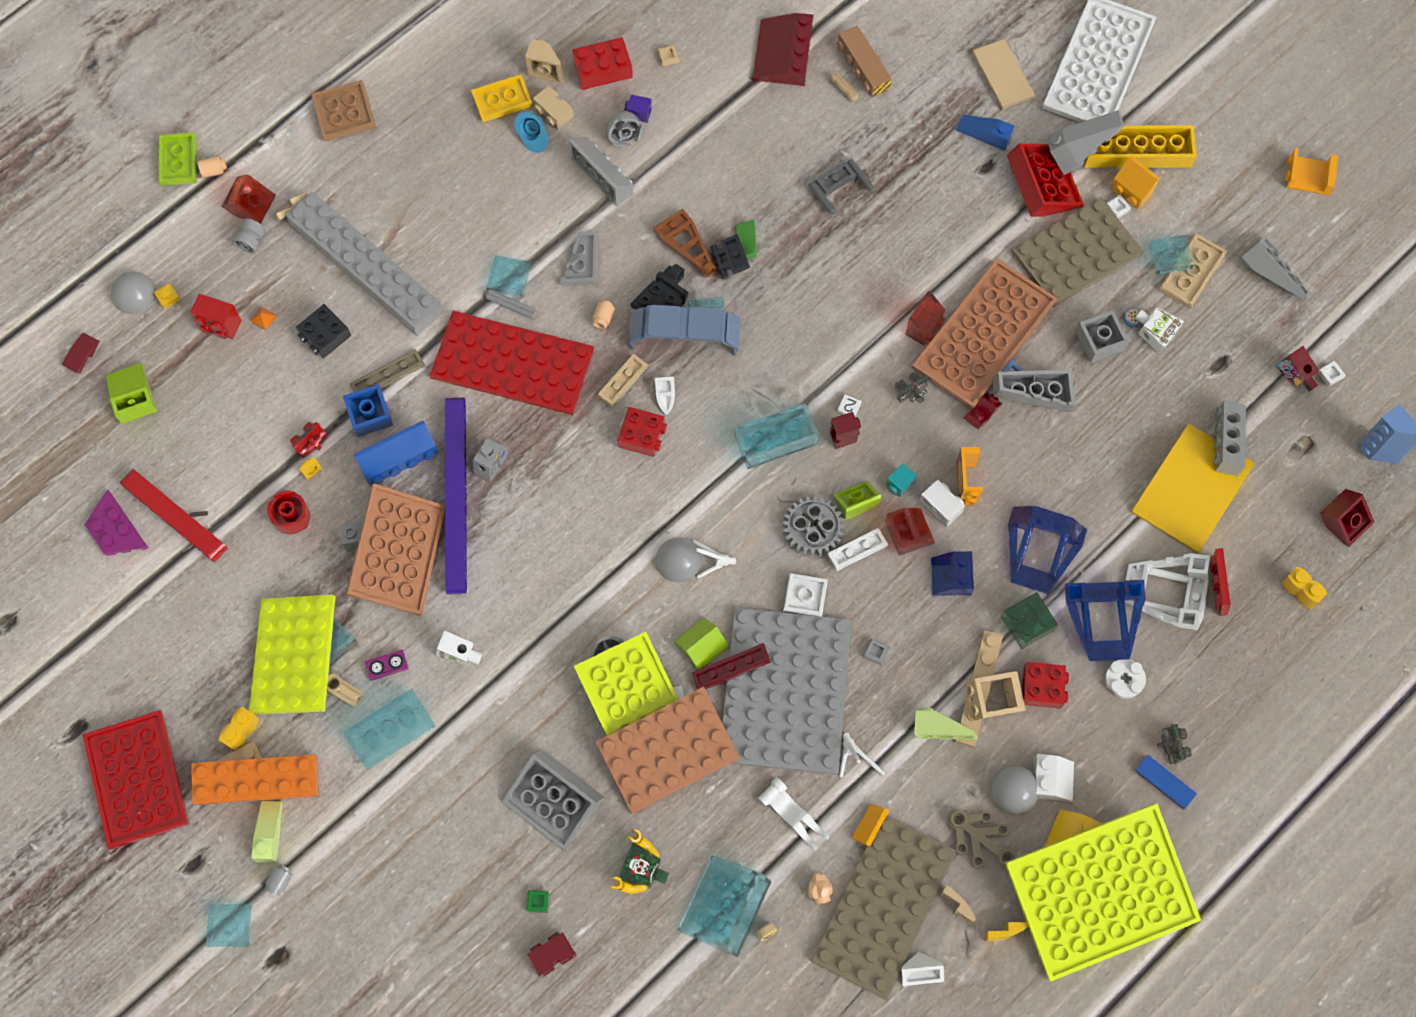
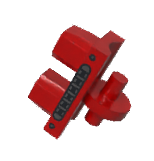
[290,422,327,458]

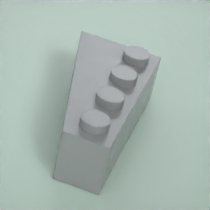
[992,370,1076,412]

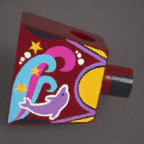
[1275,346,1319,392]

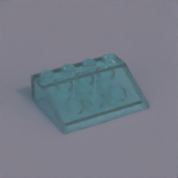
[678,855,772,957]

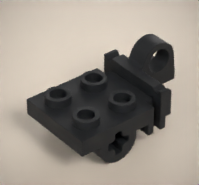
[630,264,689,310]

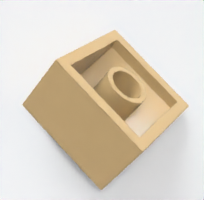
[525,39,563,84]

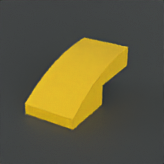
[985,922,1029,942]

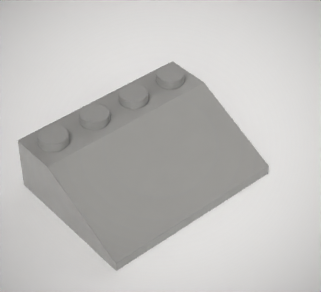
[502,750,605,850]

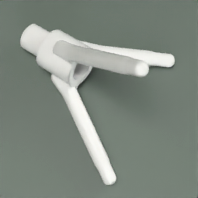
[692,540,736,579]
[839,733,884,777]

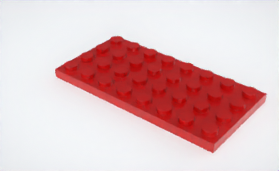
[430,311,594,415]

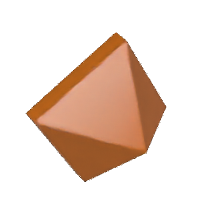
[250,306,277,330]

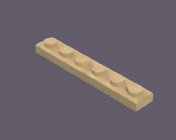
[955,630,1004,748]

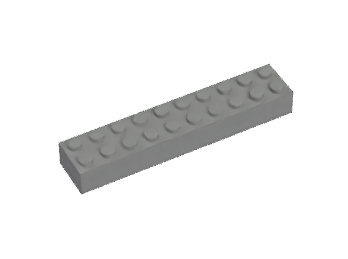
[286,191,443,336]

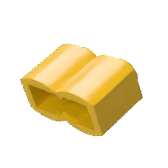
[1282,567,1327,609]
[219,707,259,751]

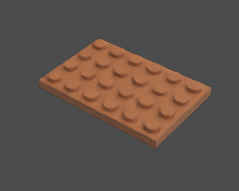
[345,484,445,616]
[596,686,740,814]

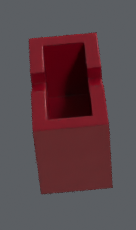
[829,412,861,449]
[527,932,577,978]

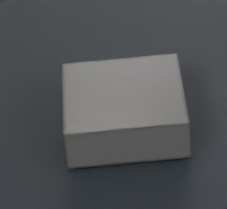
[863,639,889,665]

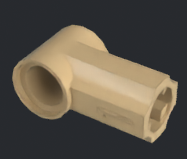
[327,674,364,708]

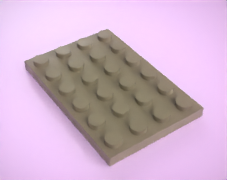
[1011,197,1144,307]

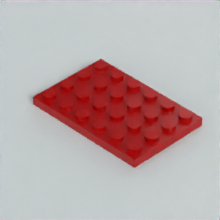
[82,710,189,850]

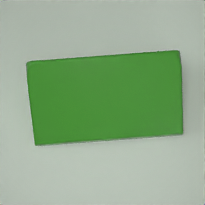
[736,220,756,258]

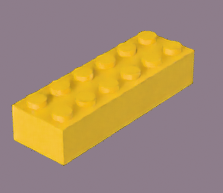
[1084,125,1197,168]

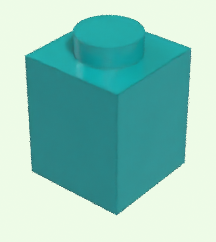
[886,463,917,497]

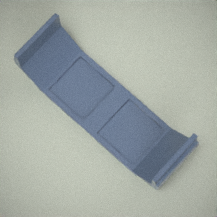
[629,305,740,356]

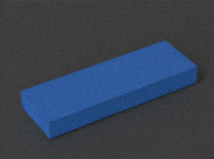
[1135,755,1197,810]

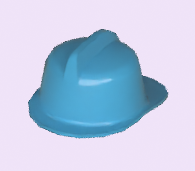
[514,112,549,153]

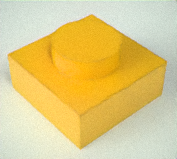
[154,283,180,309]
[299,457,322,480]

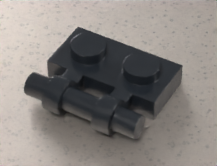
[710,234,751,280]

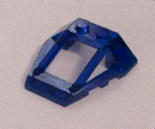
[1008,506,1087,594]
[1065,580,1146,661]

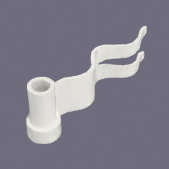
[758,777,830,851]

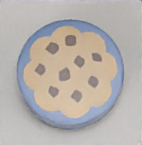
[1124,308,1141,327]

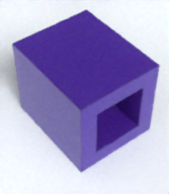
[624,94,652,123]

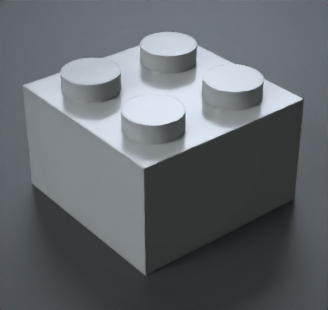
[1075,310,1129,363]

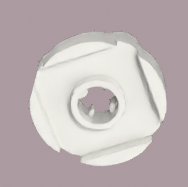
[1105,659,1146,699]

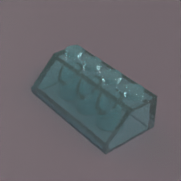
[343,689,436,770]

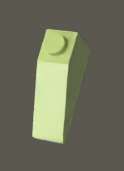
[914,708,978,740]
[251,801,282,863]

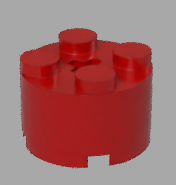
[267,490,310,534]

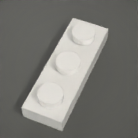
[827,528,888,572]

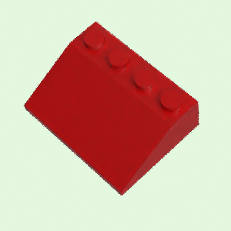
[1006,143,1084,217]

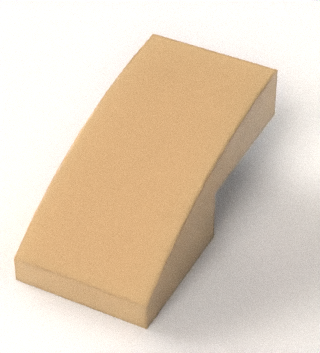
[273,192,307,221]
[941,885,976,925]

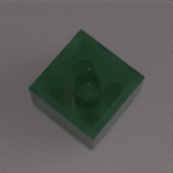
[1001,592,1058,650]

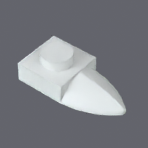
[655,377,675,415]

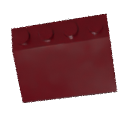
[752,13,814,86]

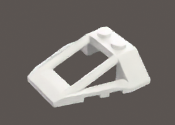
[1122,553,1211,630]

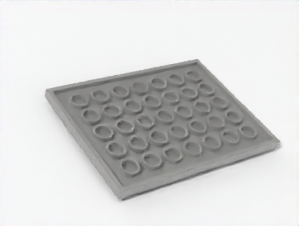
[723,608,852,775]

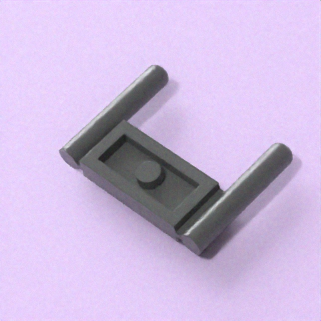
[808,158,874,214]

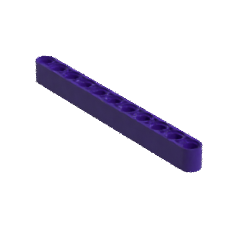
[445,397,467,595]

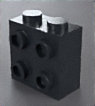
[296,304,351,359]

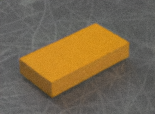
[852,803,889,847]

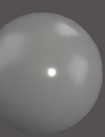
[111,272,156,314]
[656,537,702,583]
[991,765,1039,814]

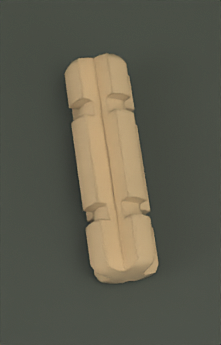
[830,72,859,102]

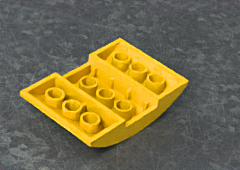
[1131,424,1255,553]

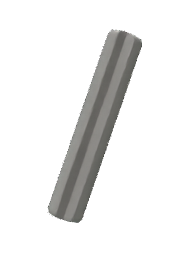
[486,289,537,319]

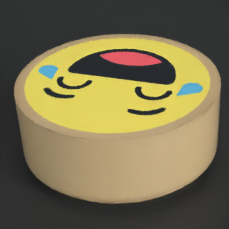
[756,923,778,941]

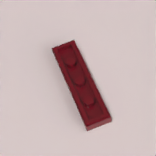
[692,643,771,690]

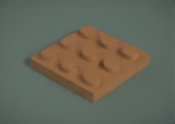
[311,80,376,142]

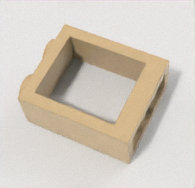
[966,671,1026,720]

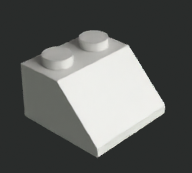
[1033,754,1074,802]

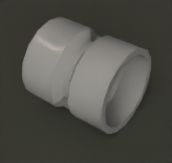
[233,218,266,253]

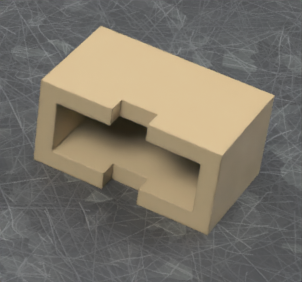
[533,86,574,130]

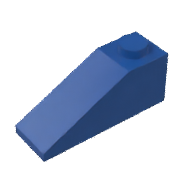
[956,115,1015,151]

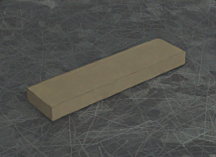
[350,349,425,392]

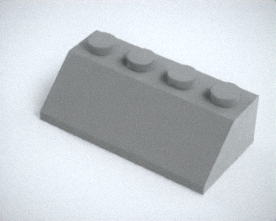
[569,137,633,206]

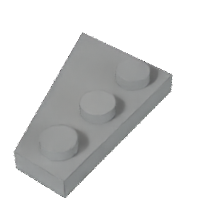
[560,231,598,286]

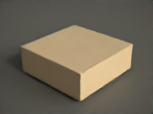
[658,45,679,67]

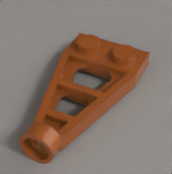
[653,208,717,278]

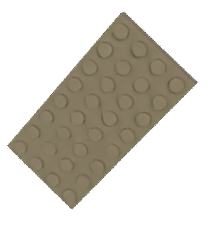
[811,816,956,1000]

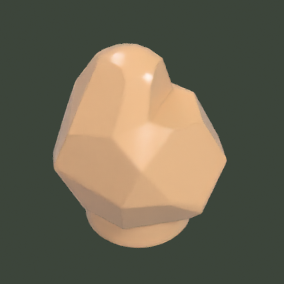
[808,872,833,904]

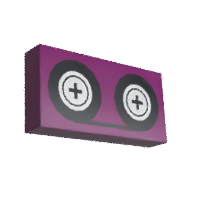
[365,649,409,681]

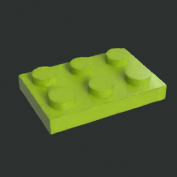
[159,132,197,186]

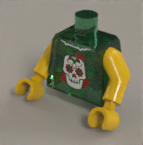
[608,829,669,894]

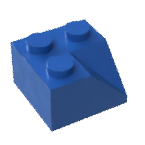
[343,384,393,437]

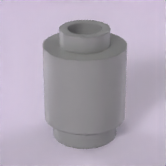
[265,864,293,896]

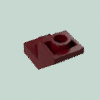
[963,393,1003,429]

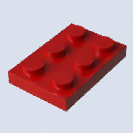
[1210,548,1231,616]

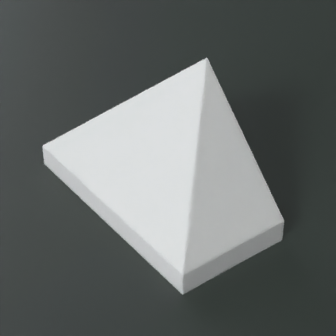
[902,952,944,986]

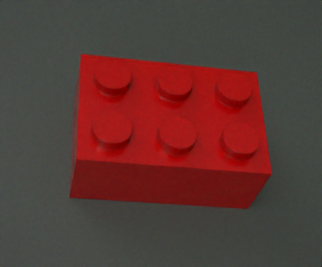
[572,37,633,90]

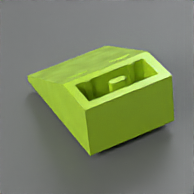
[106,363,158,424]

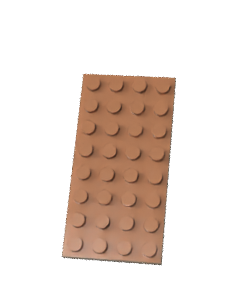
[912,259,1058,409]

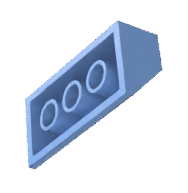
[1357,404,1416,464]

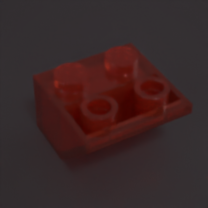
[885,508,935,555]

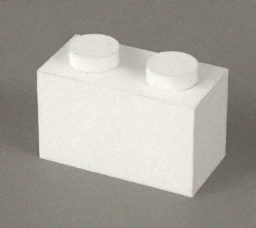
[920,480,965,527]

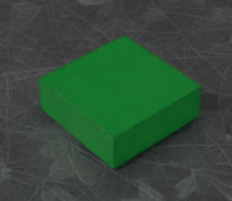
[527,890,549,913]

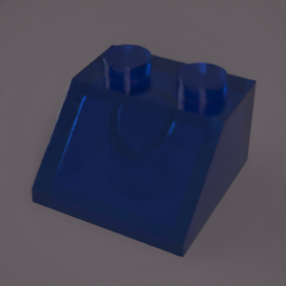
[931,551,974,596]

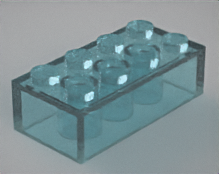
[734,403,819,469]

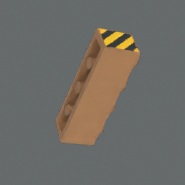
[837,25,892,97]

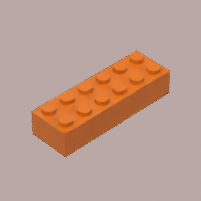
[191,755,320,806]

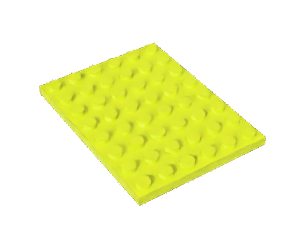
[1005,803,1201,982]

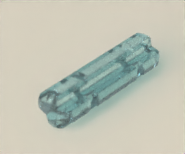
[688,297,724,308]

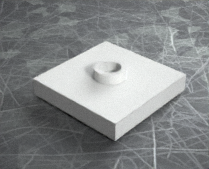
[783,573,828,617]

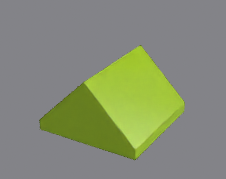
[833,481,882,521]
[674,618,729,670]

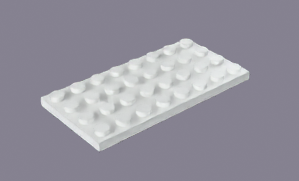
[1042,0,1157,122]

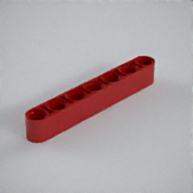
[119,469,228,563]

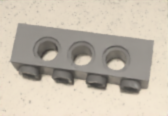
[1213,400,1246,476]

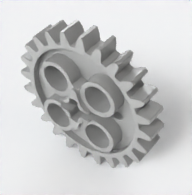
[783,495,845,557]

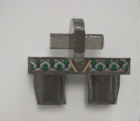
[894,370,930,403]
[1157,724,1192,764]

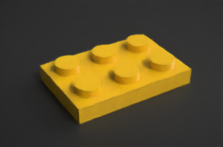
[471,74,533,123]

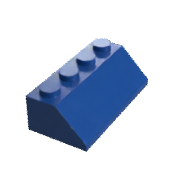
[354,421,438,486]

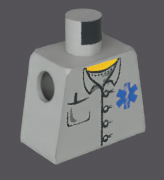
[473,438,508,483]

